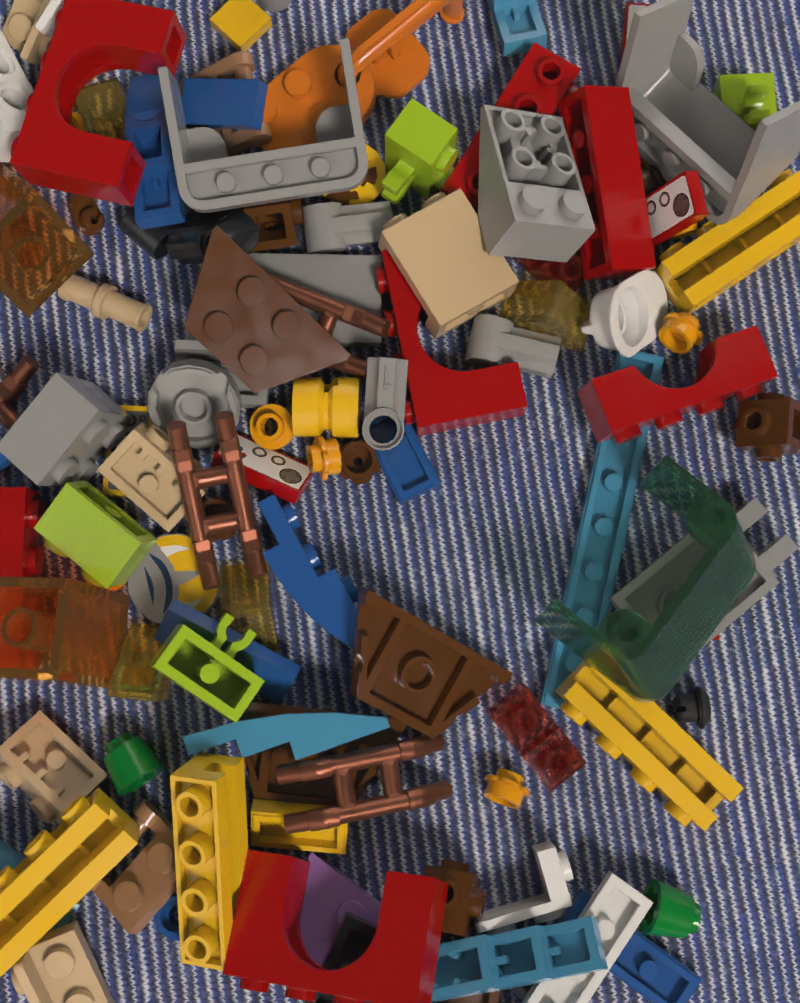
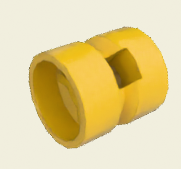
[292,376,360,438]

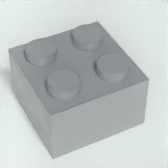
[0,373,132,487]

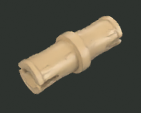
[58,271,153,332]

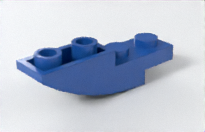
[125,72,186,230]
[258,494,358,649]

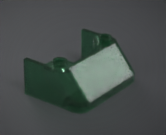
[534,455,756,703]

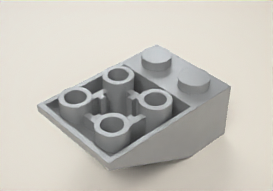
[478,104,596,263]

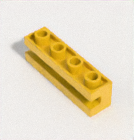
[655,169,800,314]
[555,650,744,831]
[170,752,248,971]
[0,787,140,977]

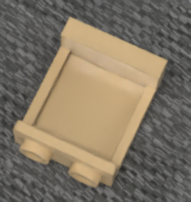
[378,188,519,340]

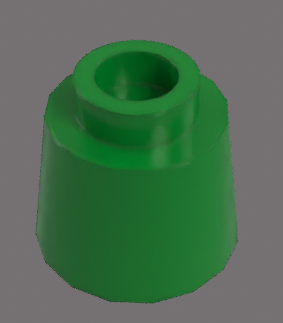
[103,733,165,796]
[639,879,701,939]

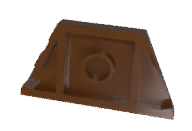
[184,225,351,394]
[350,587,512,739]
[230,701,406,806]

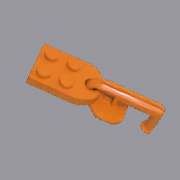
[261,0,465,151]

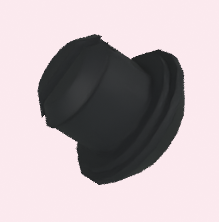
[673,686,711,729]

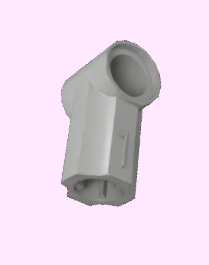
[301,201,393,254]
[464,314,561,379]
[362,357,408,451]

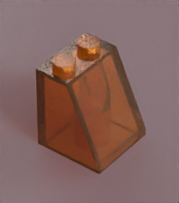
[0,163,94,317]
[0,576,130,690]

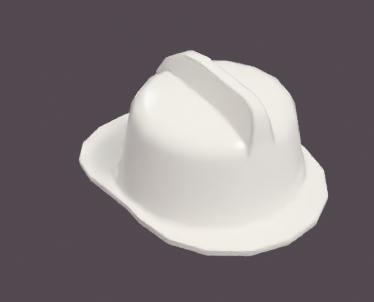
[581,270,668,358]

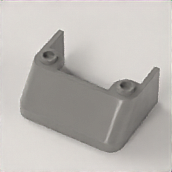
[615,0,800,225]
[158,38,368,213]

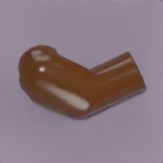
[67,194,105,236]

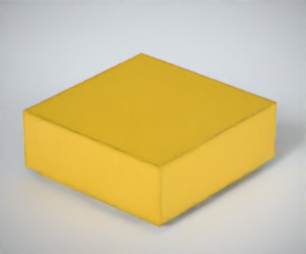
[209,0,273,52]

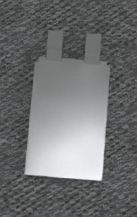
[247,253,382,347]
[608,497,799,673]

